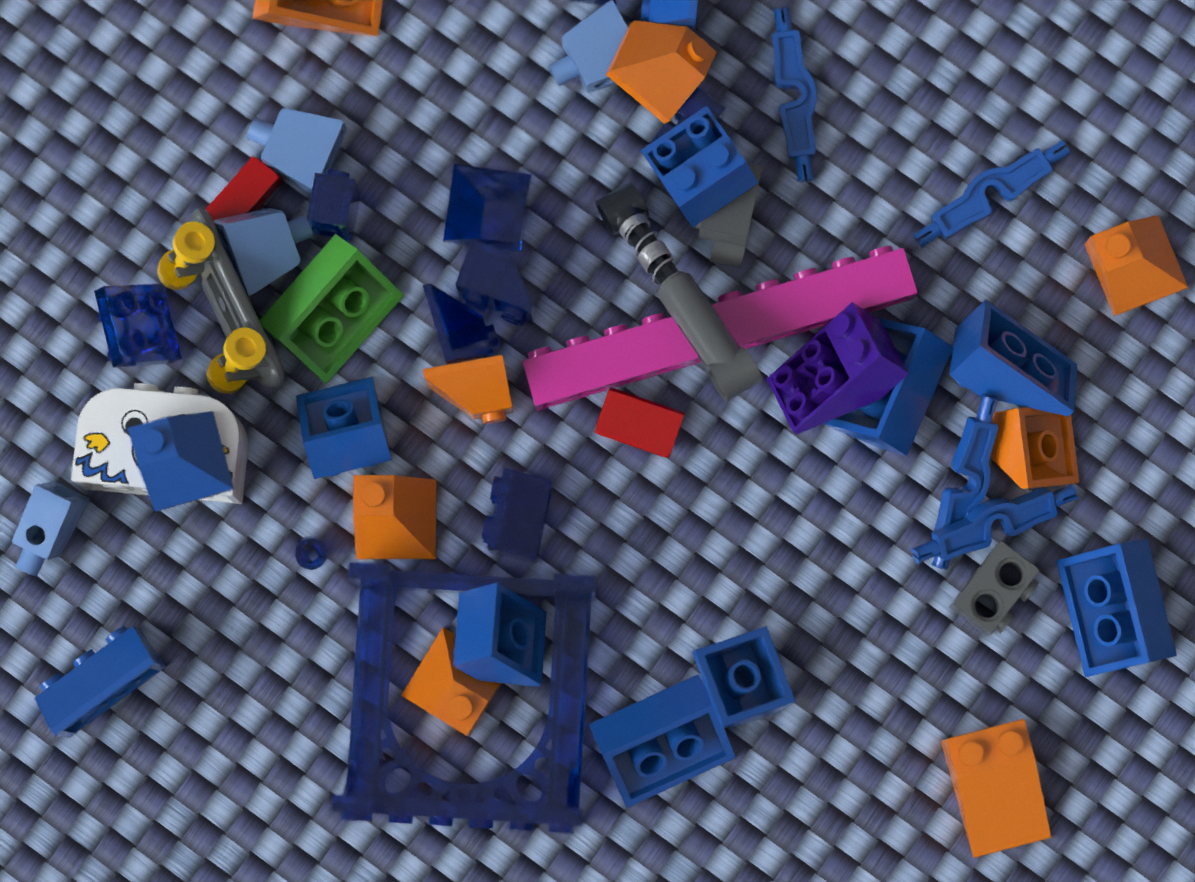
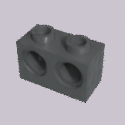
[949,541,1040,636]

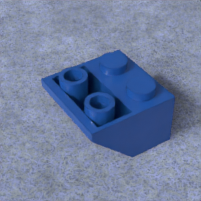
[640,105,759,228]

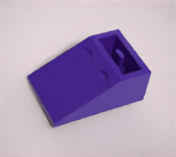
[767,302,910,435]

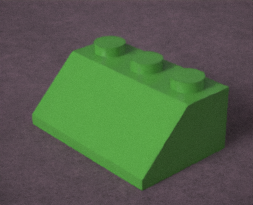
[259,234,404,384]

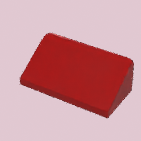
[205,156,283,221]
[594,387,685,458]

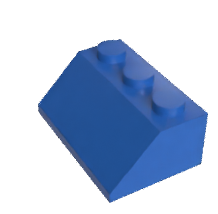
[823,317,953,456]
[1056,539,1177,677]
[34,625,167,738]
[589,674,736,808]

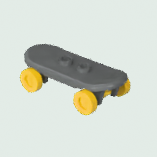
[157,208,285,394]

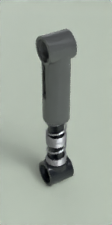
[595,182,762,401]

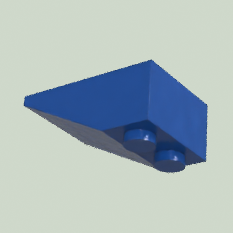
[949,299,1078,416]

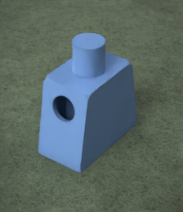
[548,0,628,93]
[247,108,347,198]
[214,208,312,296]
[12,481,90,576]

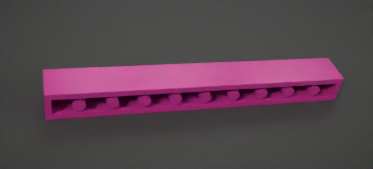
[522,245,918,411]

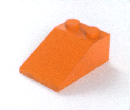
[253,0,383,37]
[941,719,1051,858]

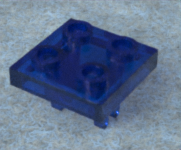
[94,284,182,368]

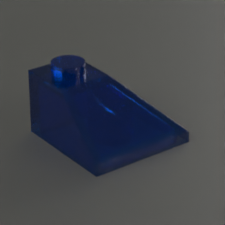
[443,164,532,252]
[422,283,500,365]

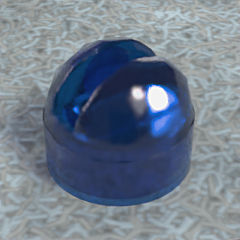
[294,536,327,570]

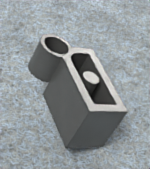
[693,163,763,268]

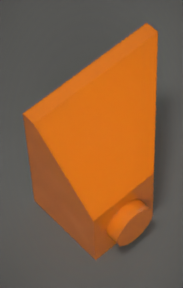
[605,20,717,124]
[1084,215,1188,317]
[423,355,514,424]
[990,408,1080,489]
[353,475,437,559]
[401,627,502,737]

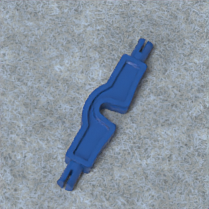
[772,7,817,183]
[913,140,1070,248]
[932,394,999,570]
[911,484,1078,564]

